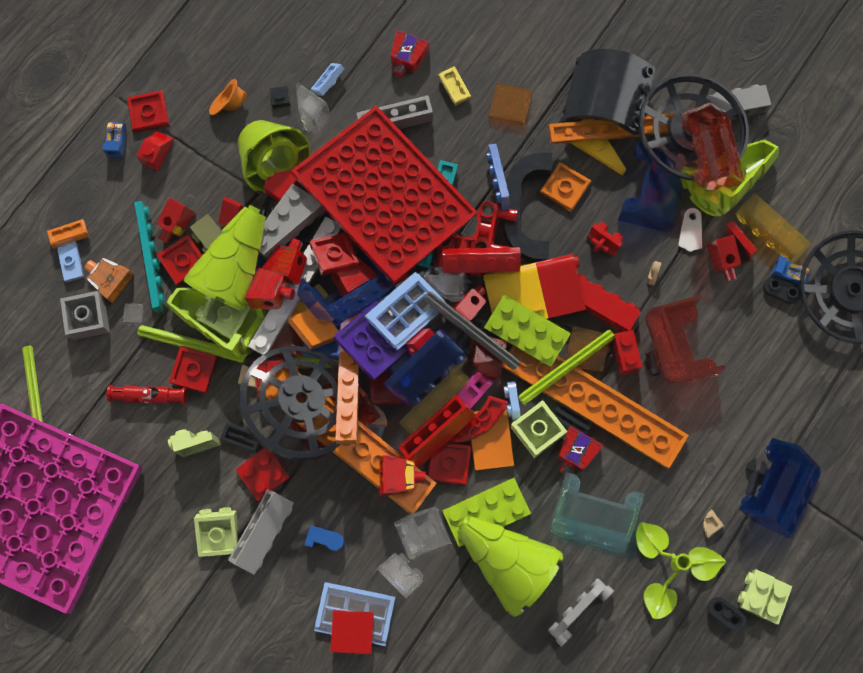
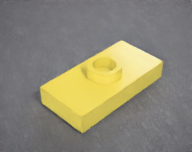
[438,66,471,106]

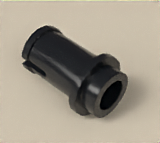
[645,350,664,376]

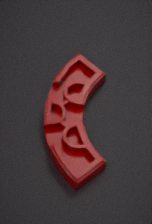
[447,396,508,443]

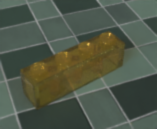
[735,193,812,263]
[399,366,471,434]

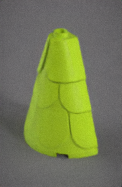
[680,140,779,216]
[184,205,266,312]
[167,288,270,358]
[457,516,563,617]

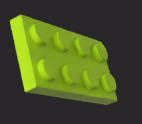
[484,295,571,367]
[442,478,531,547]

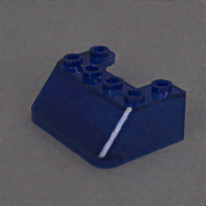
[297,246,393,324]
[383,329,467,407]
[739,438,821,538]

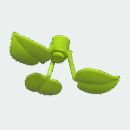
[636,522,726,619]

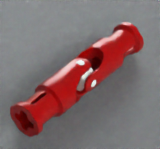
[106,385,187,405]

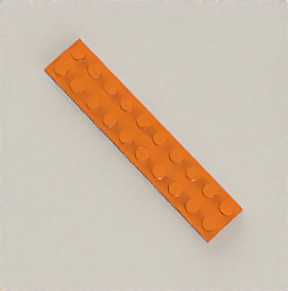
[501,345,689,469]
[257,360,436,515]

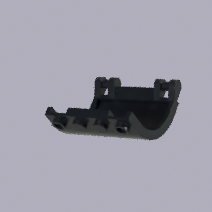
[559,49,656,135]

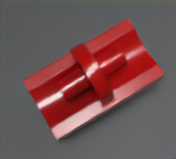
[586,222,623,257]

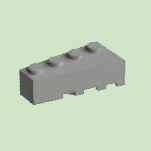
[258,184,326,261]

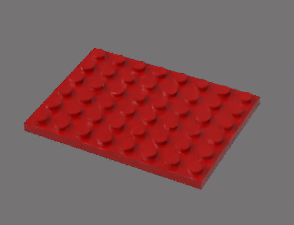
[291,106,478,284]

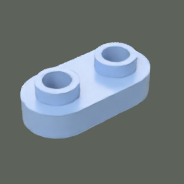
[504,381,520,420]

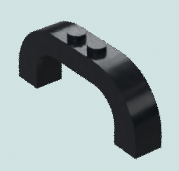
[500,152,552,263]

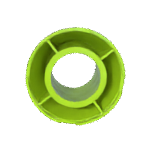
[238,120,311,193]

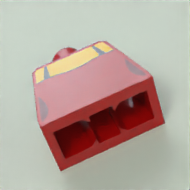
[157,197,196,243]
[379,455,426,497]

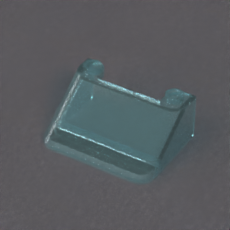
[551,472,644,553]

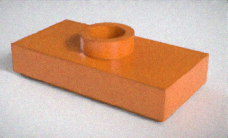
[47,219,89,249]

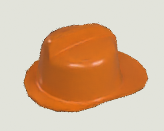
[209,79,247,115]

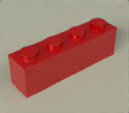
[443,248,521,273]
[578,274,641,332]
[398,394,477,468]

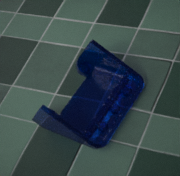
[618,141,683,232]

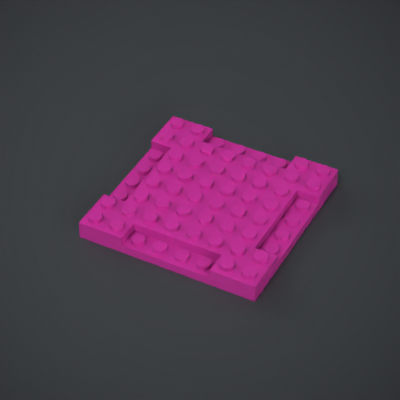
[0,403,143,614]

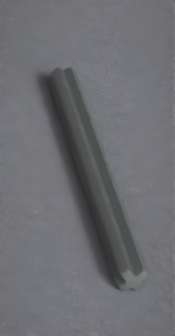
[424,291,520,370]

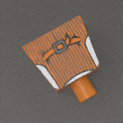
[85,258,134,304]

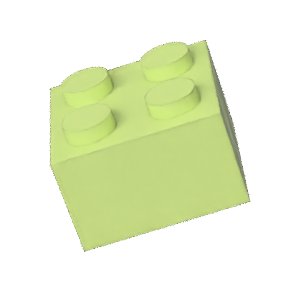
[510,400,567,459]

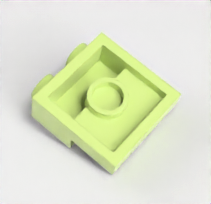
[195,295,250,340]
[168,429,220,457]
[194,507,238,557]
[738,569,792,624]

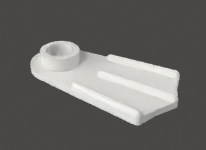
[678,208,702,252]

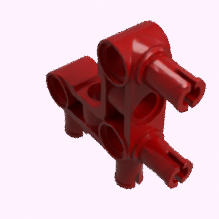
[434,201,518,277]

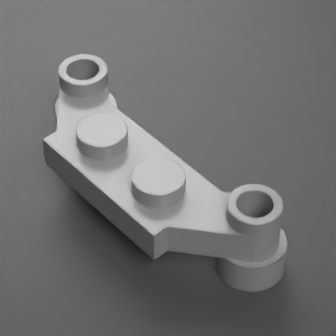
[548,578,614,647]

